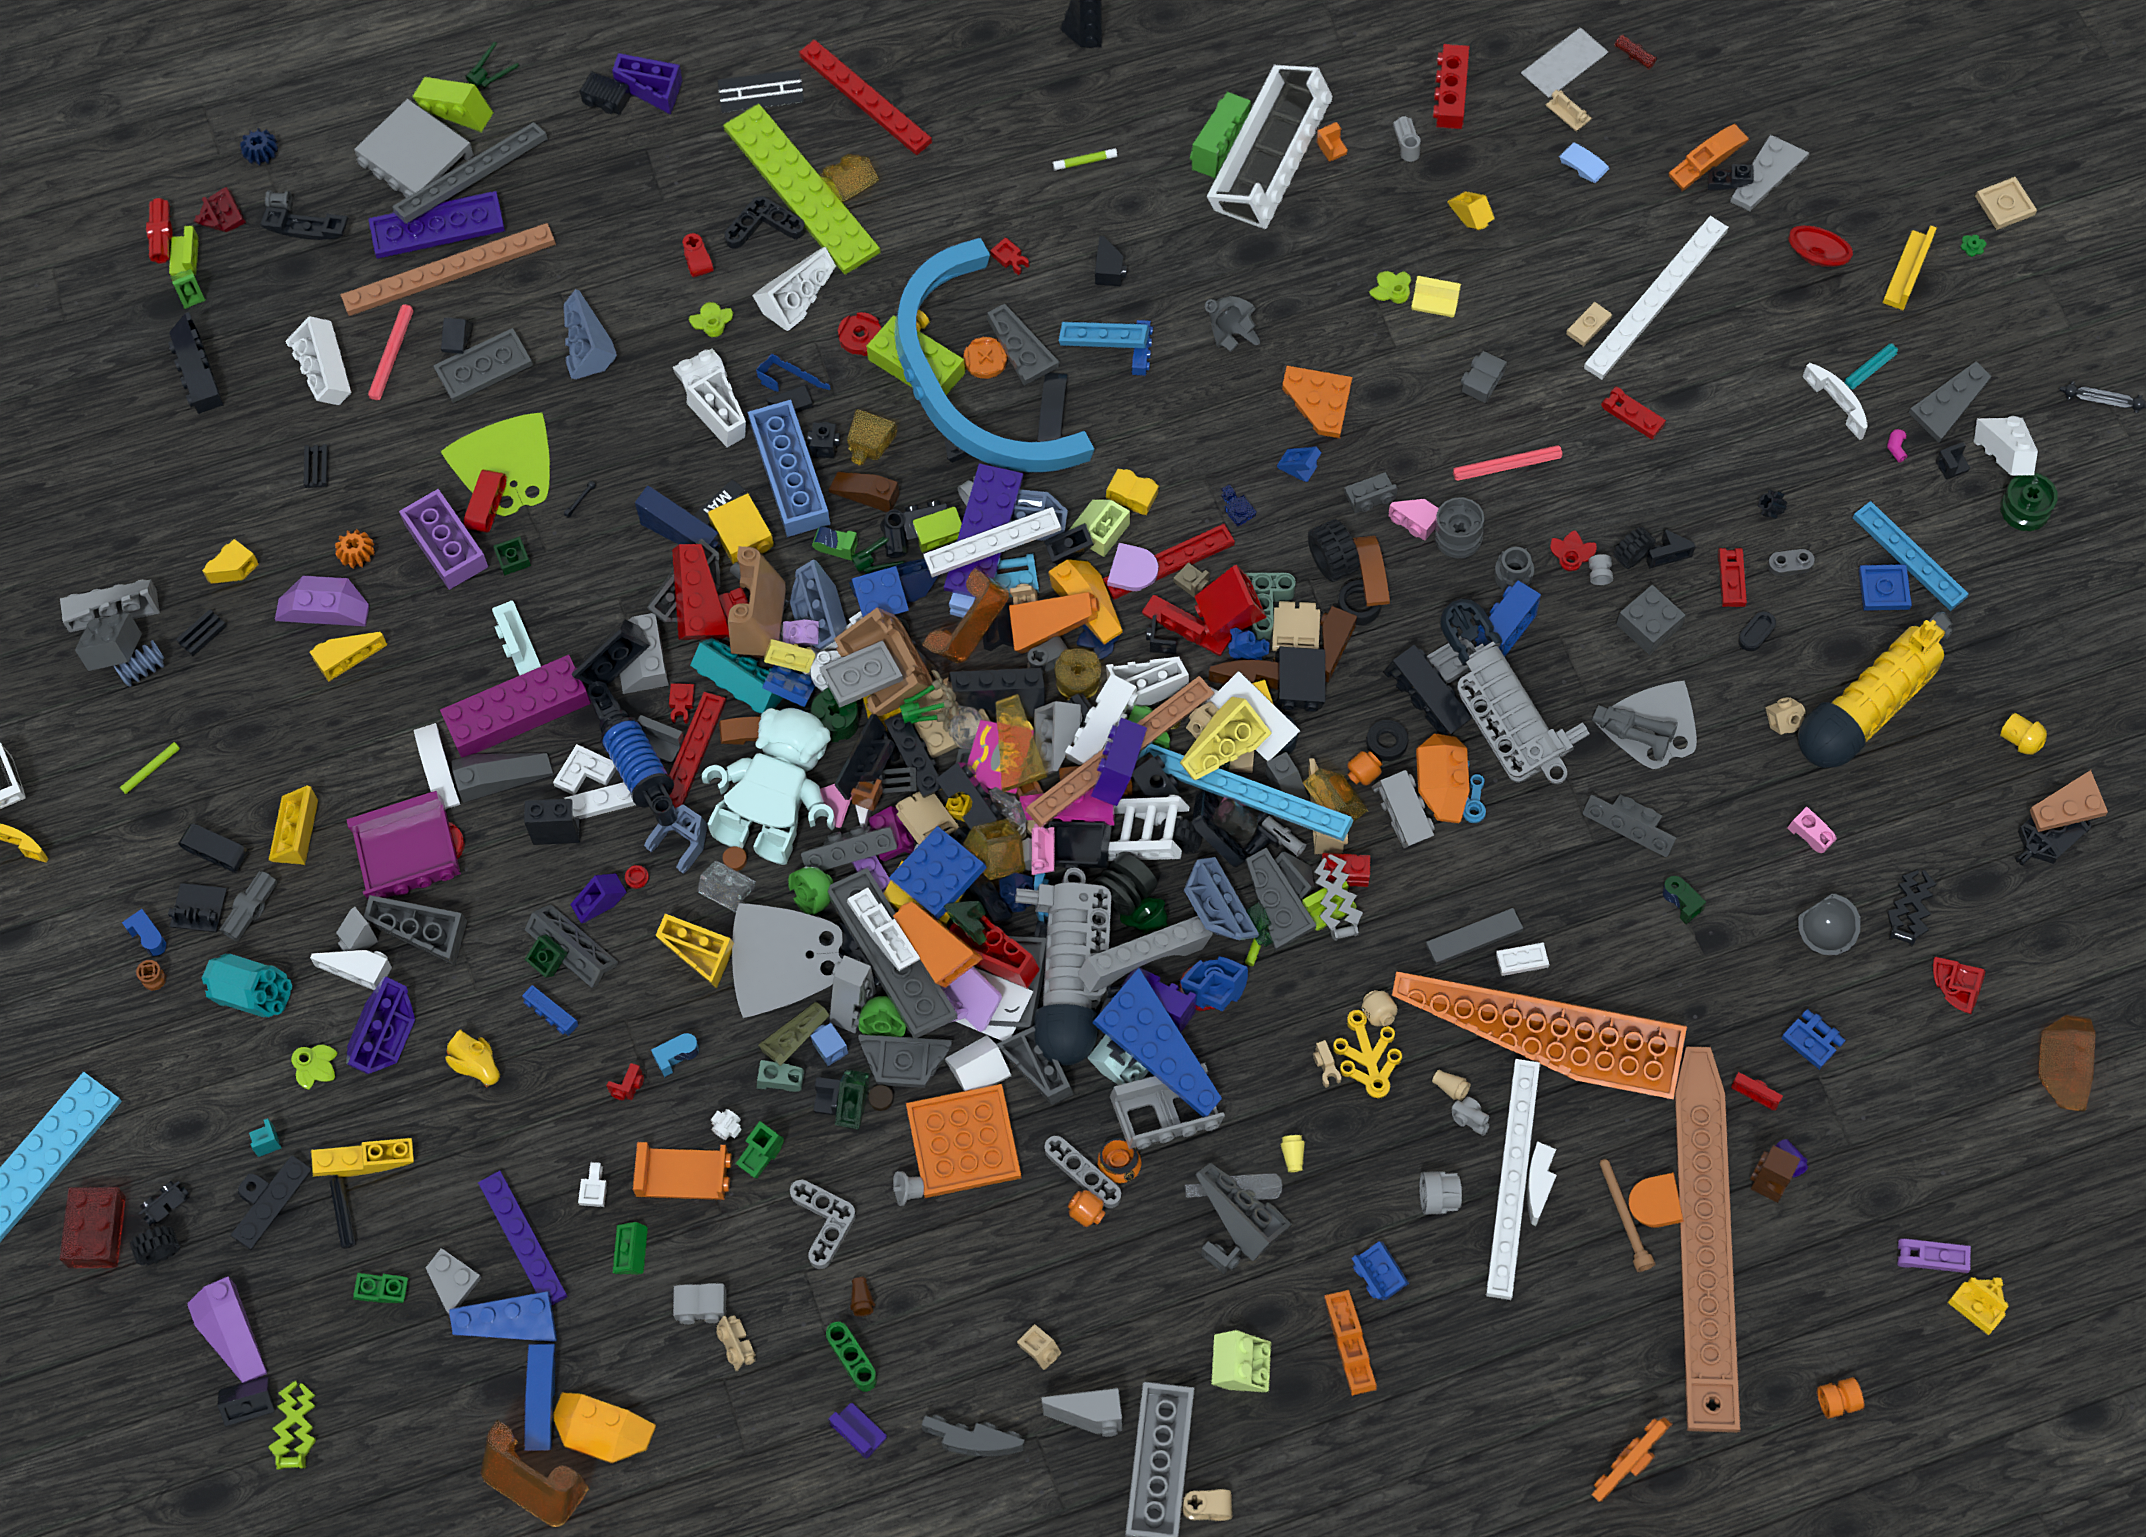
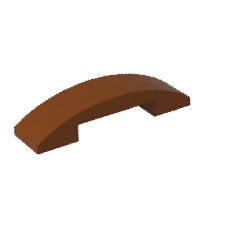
[1352,536,1390,606]

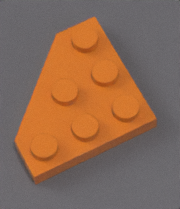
[1282,366,1352,438]

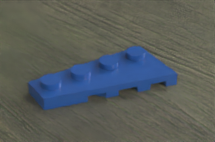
[449,1291,557,1341]

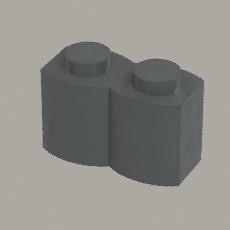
[1460,351,1507,403]

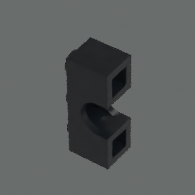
[936,762,1005,836]

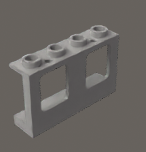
[1110,1063,1225,1149]

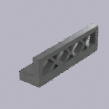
[525,904,618,988]

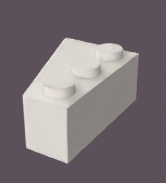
[687,367,746,448]
[1974,416,2038,475]
[1106,657,1189,715]

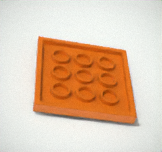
[906,1084,1021,1198]

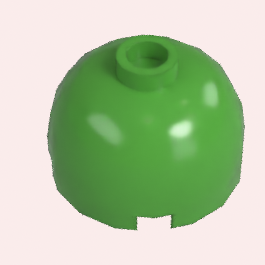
[788,867,833,915]
[858,996,906,1037]

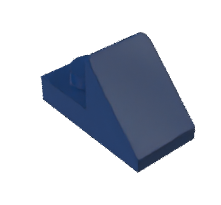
[1277,447,1321,482]

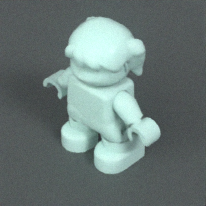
[702,708,836,865]

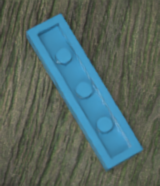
[1059,322,1149,348]

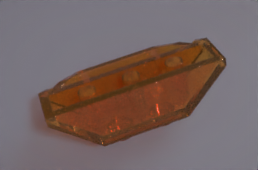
[2039,1015,2095,1112]

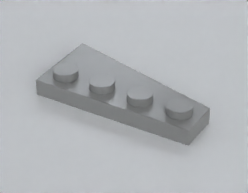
[1731,135,1809,211]

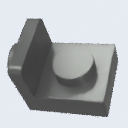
[1201,1241,1241,1274]

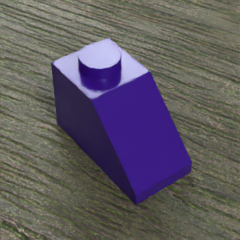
[570,874,627,923]

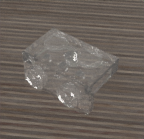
[697,861,756,912]

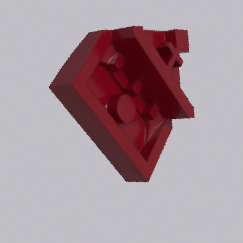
[194,187,246,232]

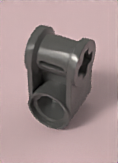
[1027,636,1072,675]

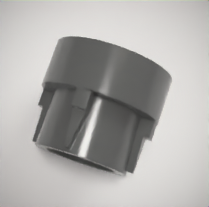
[1494,547,1534,591]

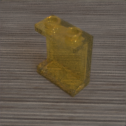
[1303,768,1368,824]

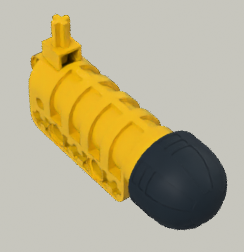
[1798,620,1945,768]

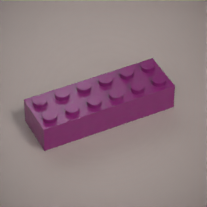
[440,655,590,757]

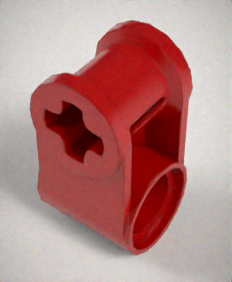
[683,233,714,278]

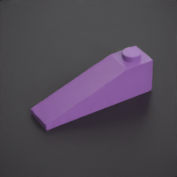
[187,1277,267,1383]

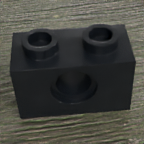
[1132,752,1179,798]

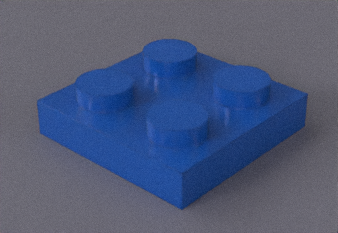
[1859,565,1911,610]
[851,566,909,618]
[762,665,815,707]

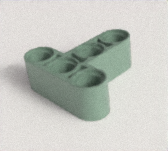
[1245,573,1296,641]

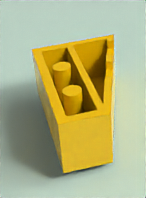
[656,914,734,988]

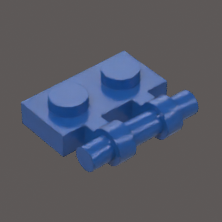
[1781,1009,1846,1070]

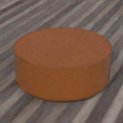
[723,846,747,871]

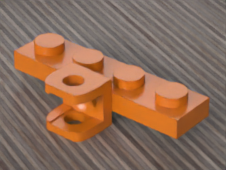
[1592,1417,1672,1502]

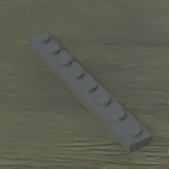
[392,122,547,224]

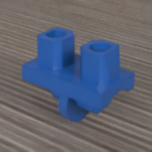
[1228,627,1269,660]

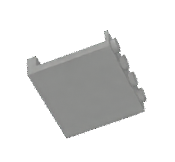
[354,99,473,198]

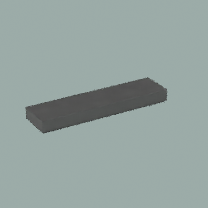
[1425,908,1523,966]

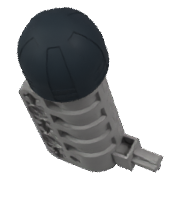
[1015,868,1111,1065]

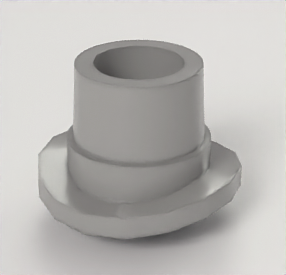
[893,1171,924,1206]

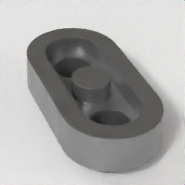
[1768,549,1815,576]

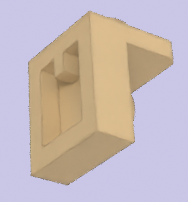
[1017,1324,1061,1370]

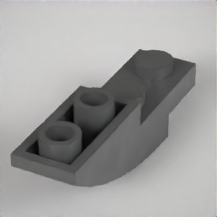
[922,1415,1025,1457]

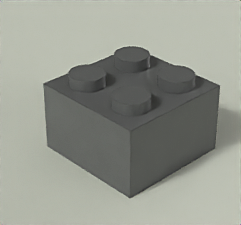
[1617,585,1685,655]
[75,613,142,671]

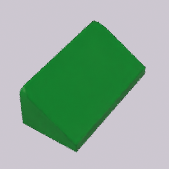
[613,1222,648,1275]

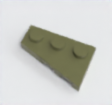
[758,1002,829,1066]

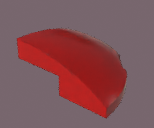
[1933,957,1986,1014]

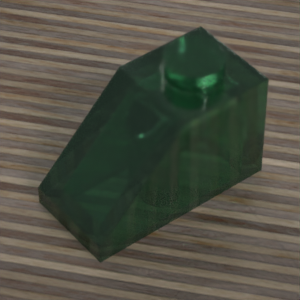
[835,1069,870,1130]

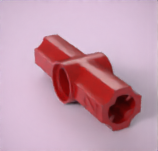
[146,198,173,264]

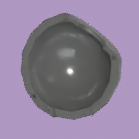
[1798,894,1861,955]

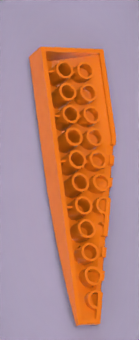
[1392,972,1687,1099]

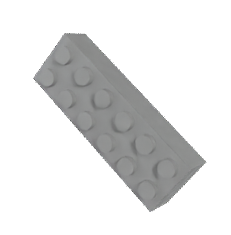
[1126,1382,1194,1537]

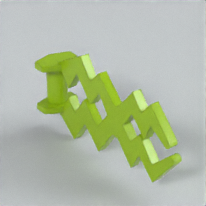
[268,1381,316,1469]

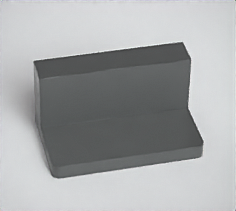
[637,715,684,764]

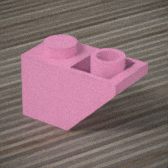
[1388,499,1439,541]

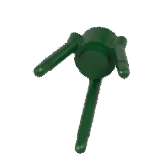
[465,42,519,88]
[851,536,905,574]

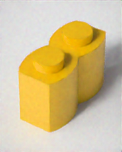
[1106,469,1159,515]

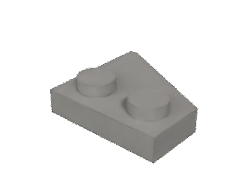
[426,1248,481,1315]

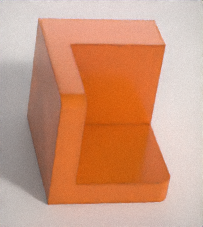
[1317,122,1347,162]

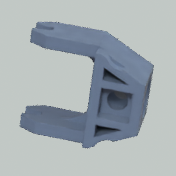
[644,805,708,874]

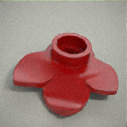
[1550,531,1596,571]

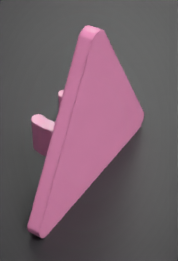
[820,784,852,828]

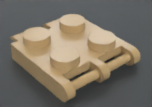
[1272,601,1320,651]
[896,791,959,845]

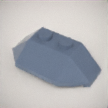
[1011,490,1068,541]
[790,559,847,649]
[1184,857,1259,940]

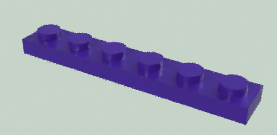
[478,1171,567,1305]

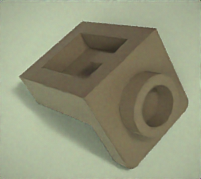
[1174,563,1210,598]

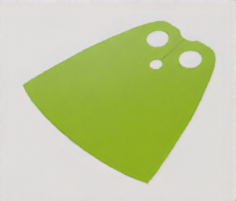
[441,413,550,516]

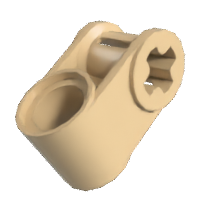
[1182,1489,1232,1521]

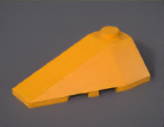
[1048,560,1123,644]

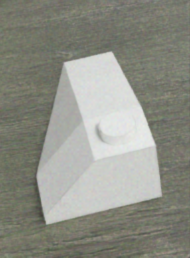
[752,247,836,331]

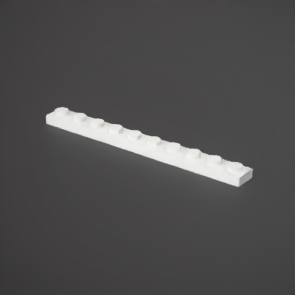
[1584,216,1728,380]
[1486,1059,1540,1300]

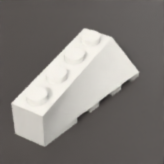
[285,316,351,405]
[1065,674,1139,766]

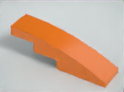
[1325,1290,1376,1395]

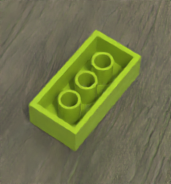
[867,315,965,395]

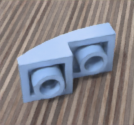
[1560,143,1609,183]

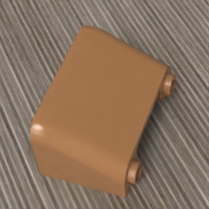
[728,546,786,656]
[834,607,935,716]

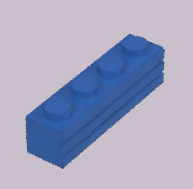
[1132,320,1153,375]
[522,985,578,1036]

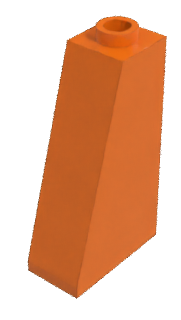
[1009,592,1100,654]
[893,901,983,988]

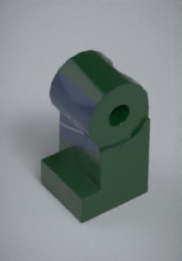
[1662,876,1706,925]

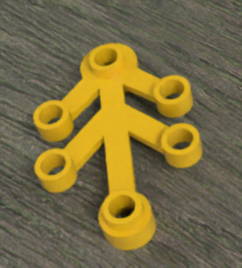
[1333,1010,1402,1098]

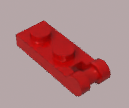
[1601,387,1666,440]
[1718,548,1747,607]

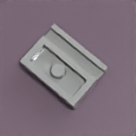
[1427,636,1476,685]

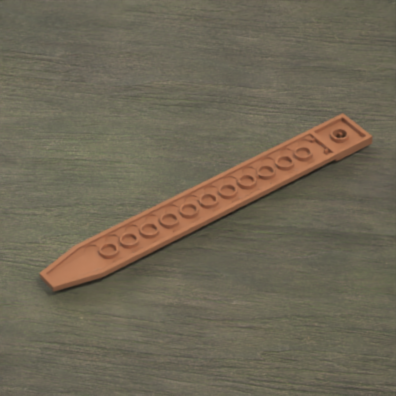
[1675,1047,1740,1432]

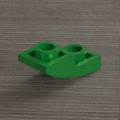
[353,1273,408,1303]

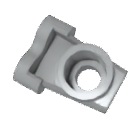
[1452,1097,1490,1136]

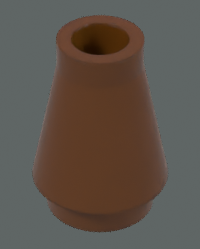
[850,1277,875,1317]

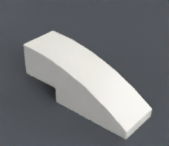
[1527,1142,1556,1226]

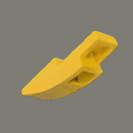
[311,1138,414,1177]

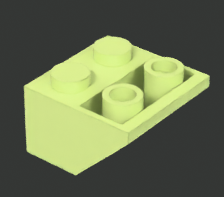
[1069,500,1130,557]
[1212,1330,1271,1392]

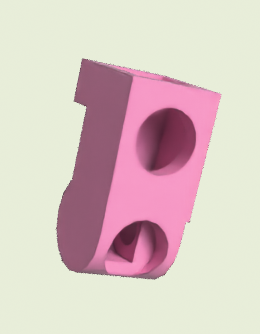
[1787,807,1836,853]

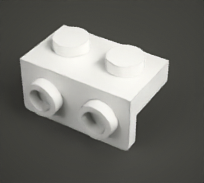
[673,349,727,393]

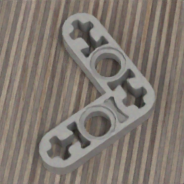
[790,1180,856,1269]

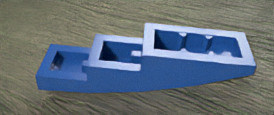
[525,1344,555,1450]

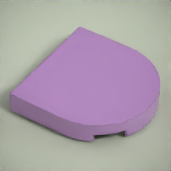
[1107,543,1158,591]

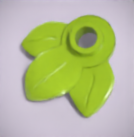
[1369,271,1411,304]
[689,302,733,337]
[291,1045,337,1090]

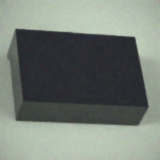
[1048,821,1111,869]

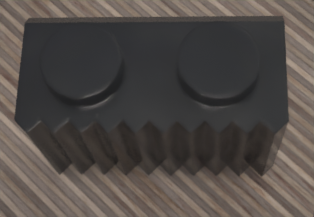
[579,71,631,115]

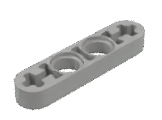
[1045,1136,1121,1208]

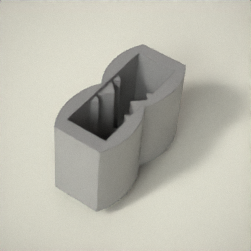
[673,1284,726,1324]

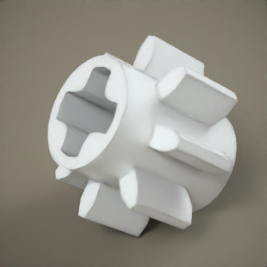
[711,1109,741,1140]

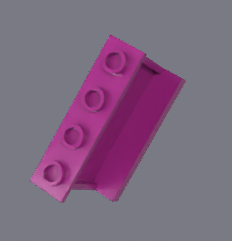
[347,791,461,899]

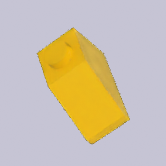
[1448,191,1495,230]

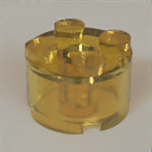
[1055,648,1101,700]

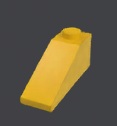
[310,632,387,682]

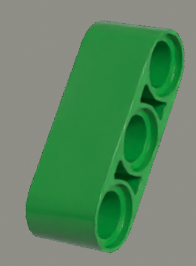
[826,1322,877,1391]

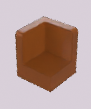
[851,779,883,811]

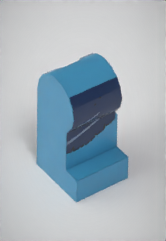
[651,1033,699,1077]

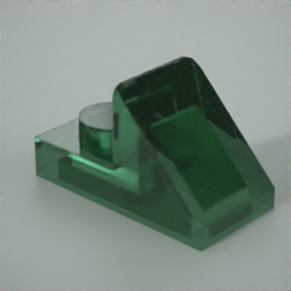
[944,901,987,946]

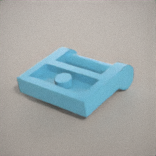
[992,553,1039,599]

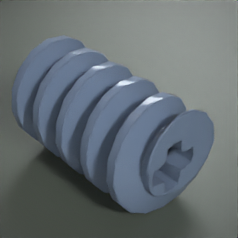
[113,640,165,687]

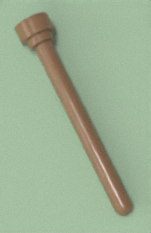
[1600,1159,1655,1272]

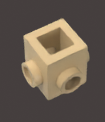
[1765,697,1806,735]
[1186,702,1219,739]

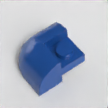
[1180,956,1248,1011]

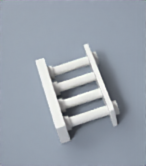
[1102,795,1190,861]

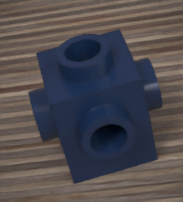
[999,873,1034,912]

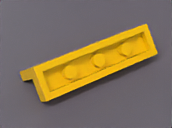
[1883,226,1937,311]

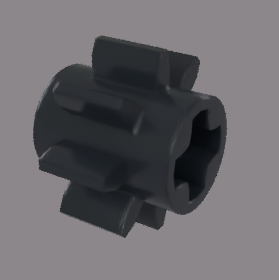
[1758,489,1788,519]

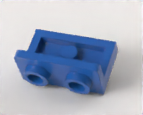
[1352,1241,1409,1300]

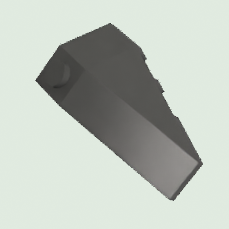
[451,753,553,803]
[1196,1163,1292,1261]

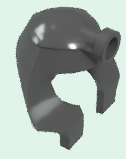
[1205,296,1260,352]

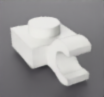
[578,1163,607,1207]

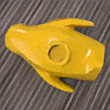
[445,1030,500,1087]

